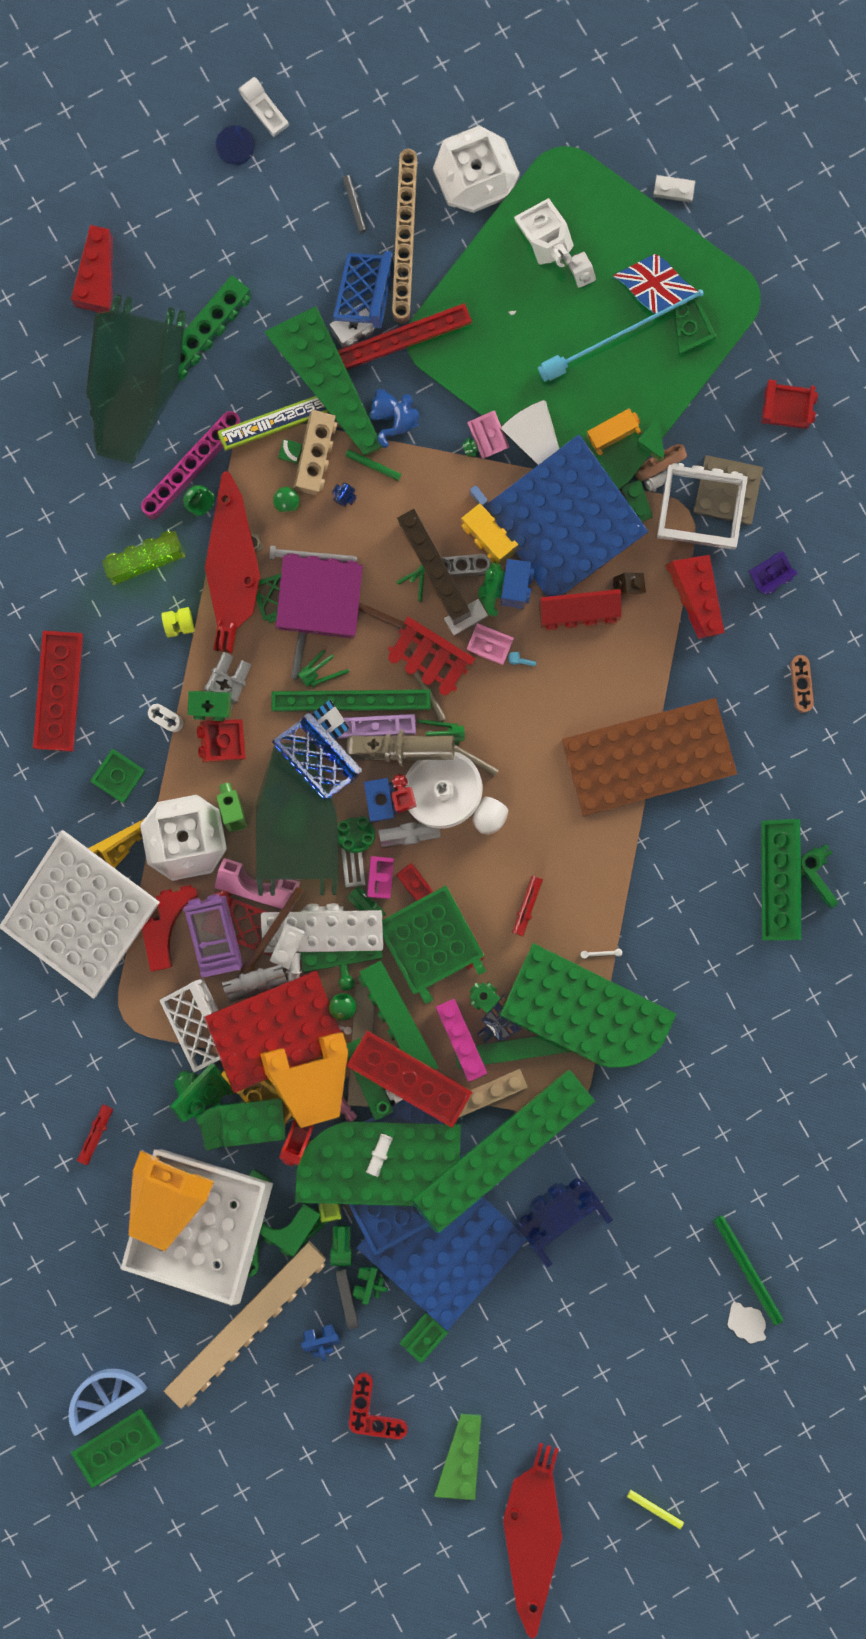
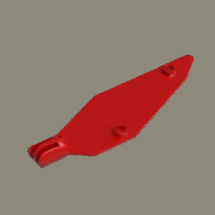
[205,471,260,653]
[503,1443,562,1638]

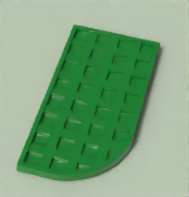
[499,943,676,1068]
[295,1122,461,1206]

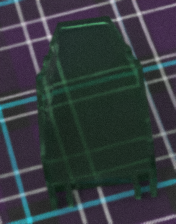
[86,294,186,464]
[255,743,338,896]

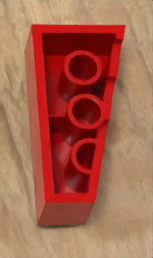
[71,225,113,316]
[665,555,725,639]

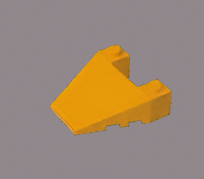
[260,1033,348,1128]

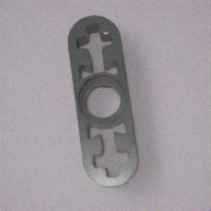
[336,1269,359,1330]

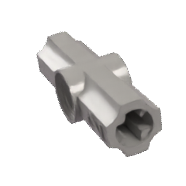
[379,822,441,847]

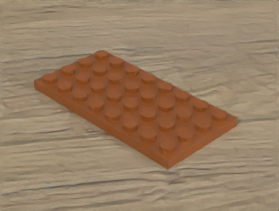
[562,698,737,816]

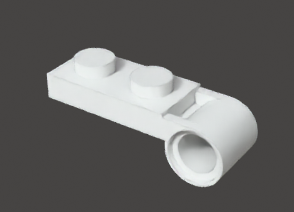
[238,77,289,137]

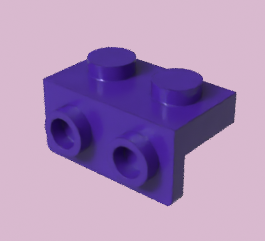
[748,551,798,594]

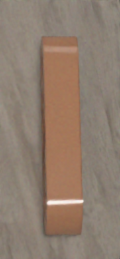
[635,444,687,481]
[790,655,814,713]

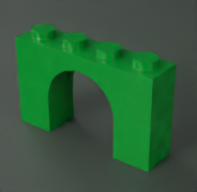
[232,1169,321,1257]

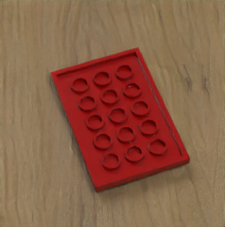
[204,971,341,1093]

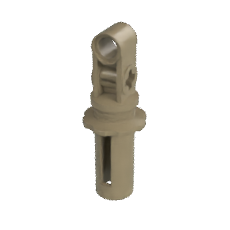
[346,729,455,767]

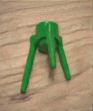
[298,650,350,687]
[417,719,465,745]

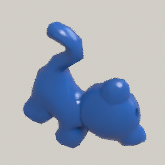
[369,389,420,448]

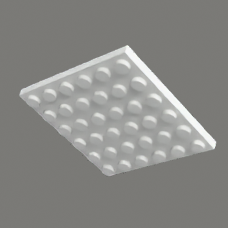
[0,831,160,999]

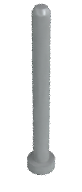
[270,546,357,563]

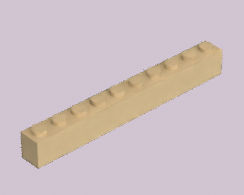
[164,1241,326,1409]

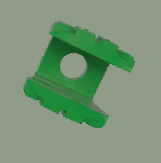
[195,1101,224,1151]

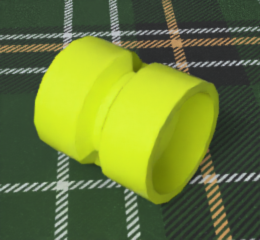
[161,607,195,638]

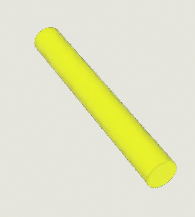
[627,1490,684,1529]

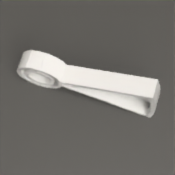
[501,400,559,465]

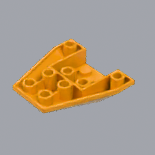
[128,1151,214,1251]

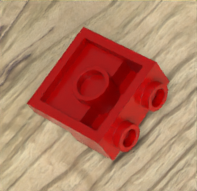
[196,719,246,763]

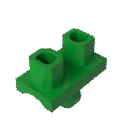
[353,1265,388,1305]

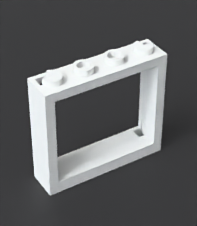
[656,463,748,550]

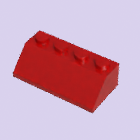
[539,589,622,631]

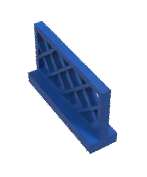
[333,251,395,328]

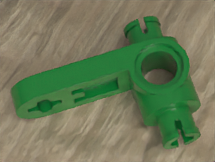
[801,844,839,909]

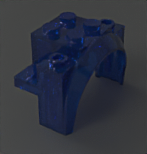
[517,1177,613,1268]

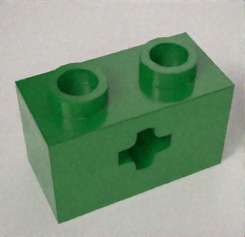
[187,690,232,721]

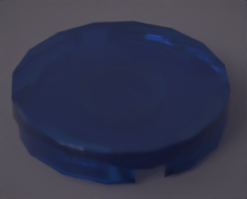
[216,125,255,165]

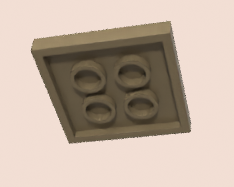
[693,455,763,526]

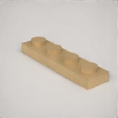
[458,1069,528,1118]

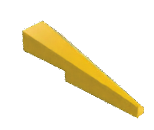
[88,819,144,868]

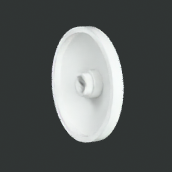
[405,752,483,829]

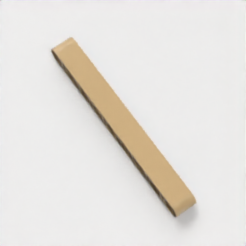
[392,149,417,324]

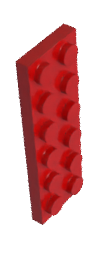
[33,630,84,752]
[346,1030,473,1128]

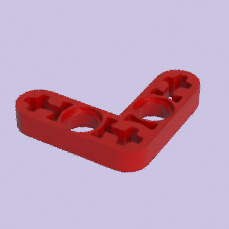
[349,1372,408,1439]

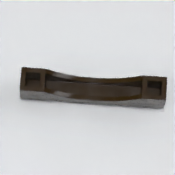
[397,509,471,625]

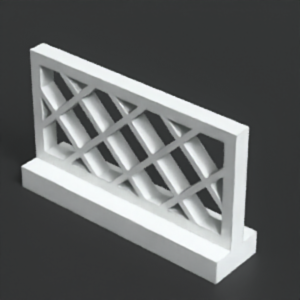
[159,978,220,1072]

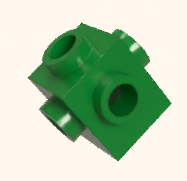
[469,982,501,1013]

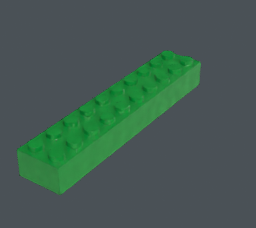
[410,1070,595,1233]

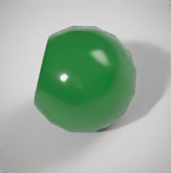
[273,486,300,512]
[329,993,357,1021]

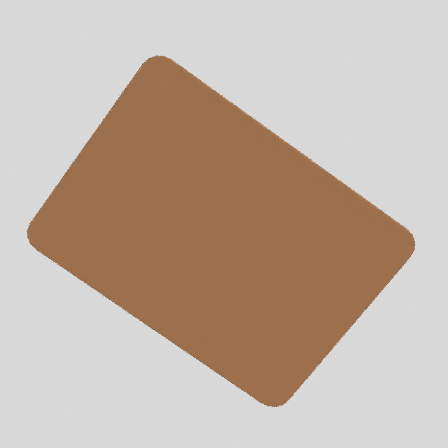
[118,423,695,1111]

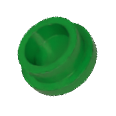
[462,437,479,457]

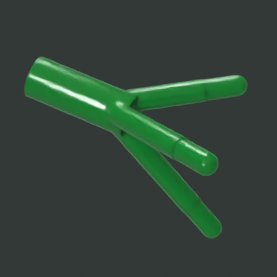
[396,564,425,602]

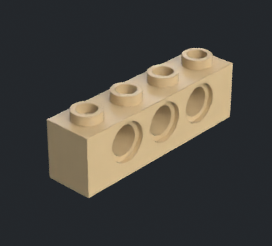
[293,410,337,496]

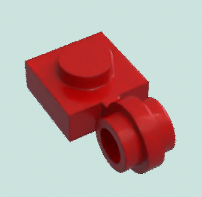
[391,774,417,813]

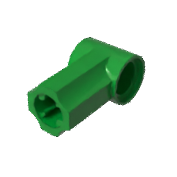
[347,886,386,918]
[330,1225,352,1266]

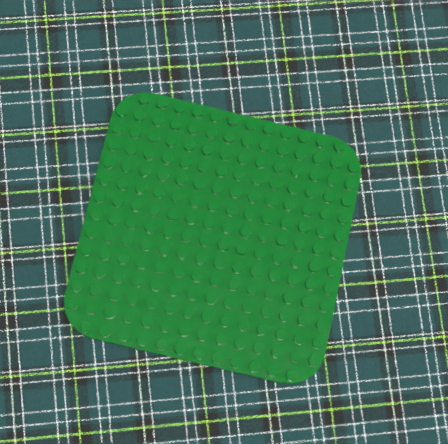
[407,146,761,489]

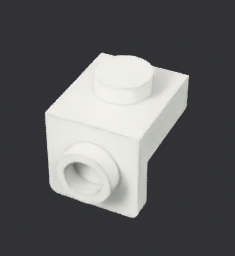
[568,252,596,288]

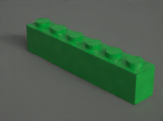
[358,960,439,1069]

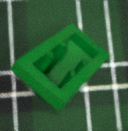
[637,418,664,462]

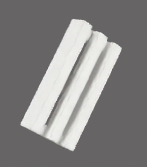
[341,848,366,888]

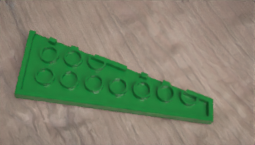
[264,306,383,456]

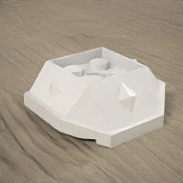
[433,126,520,213]
[140,795,227,881]

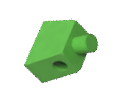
[217,783,249,833]

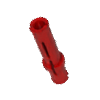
[512,876,543,937]
[77,1104,114,1165]

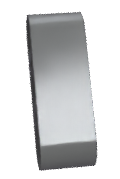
[441,554,490,578]

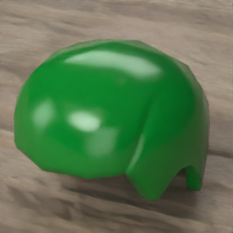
[183,485,214,516]

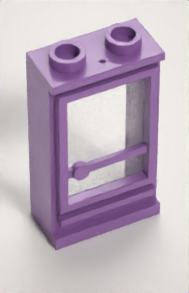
[183,894,243,978]

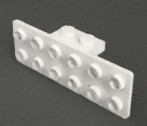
[261,903,383,952]

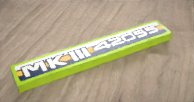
[217,396,329,451]

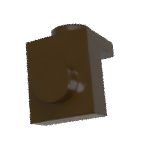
[613,573,646,595]

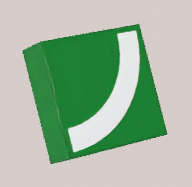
[278,439,303,464]

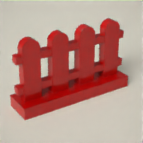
[387,616,476,695]

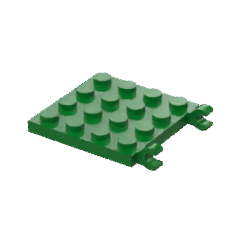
[382,885,487,1004]

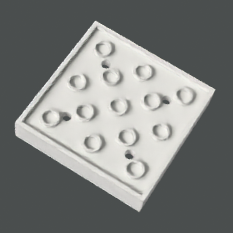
[121,1149,273,1305]

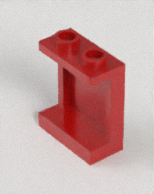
[761,380,818,429]

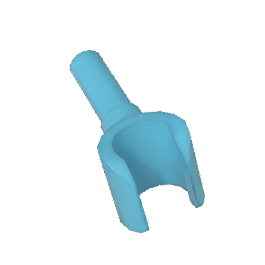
[508,652,536,666]

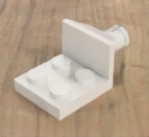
[514,198,574,267]

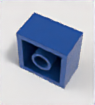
[500,559,534,609]

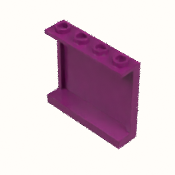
[275,553,363,639]

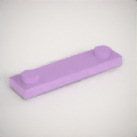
[337,714,416,739]

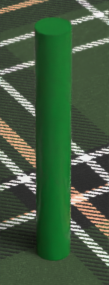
[345,449,402,481]

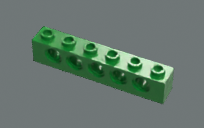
[156,275,251,384]

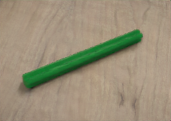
[714,1215,784,1326]

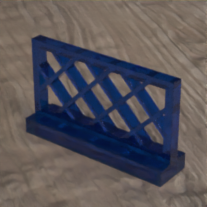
[272,712,362,801]

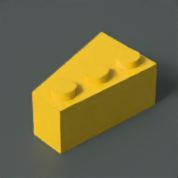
[461,503,518,566]

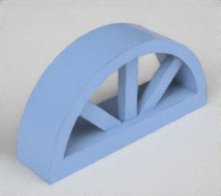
[69,1369,147,1436]

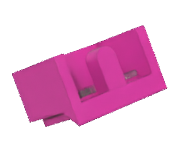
[367,856,394,899]

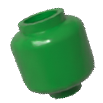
[174,1070,198,1097]

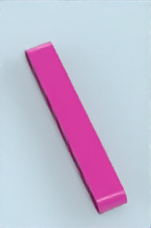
[141,411,241,519]

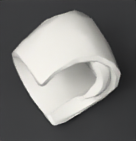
[472,796,508,835]

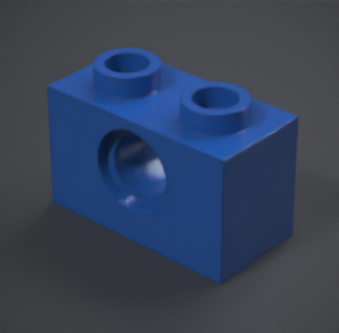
[364,778,398,823]

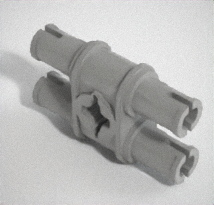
[204,652,251,719]
[222,964,287,1002]

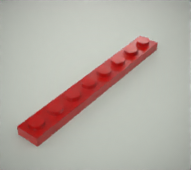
[337,303,472,370]

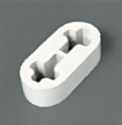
[148,704,184,732]

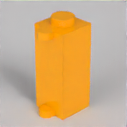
[587,408,641,456]

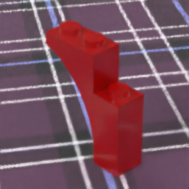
[142,885,199,972]
[279,1119,315,1166]

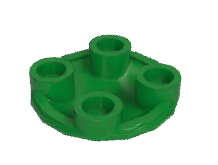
[336,816,376,853]

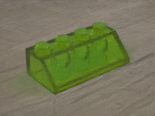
[102,530,186,586]

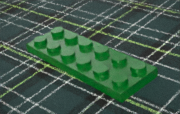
[761,819,801,941]

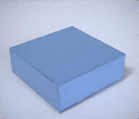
[470,485,487,507]

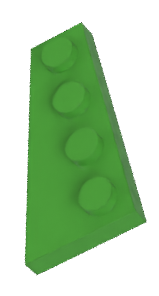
[434,1414,481,1500]

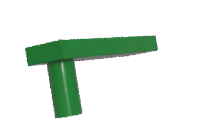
[346,1038,394,1121]

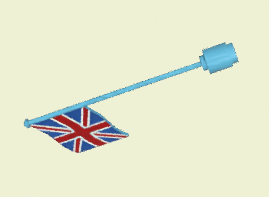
[537,254,704,382]

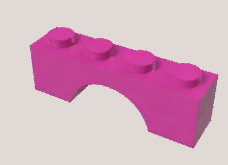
[436,999,487,1083]

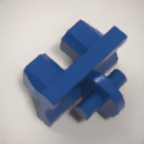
[301,1325,341,1361]

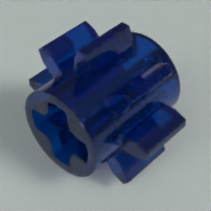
[332,482,357,507]

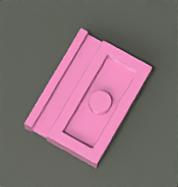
[467,410,509,459]
[466,623,514,665]

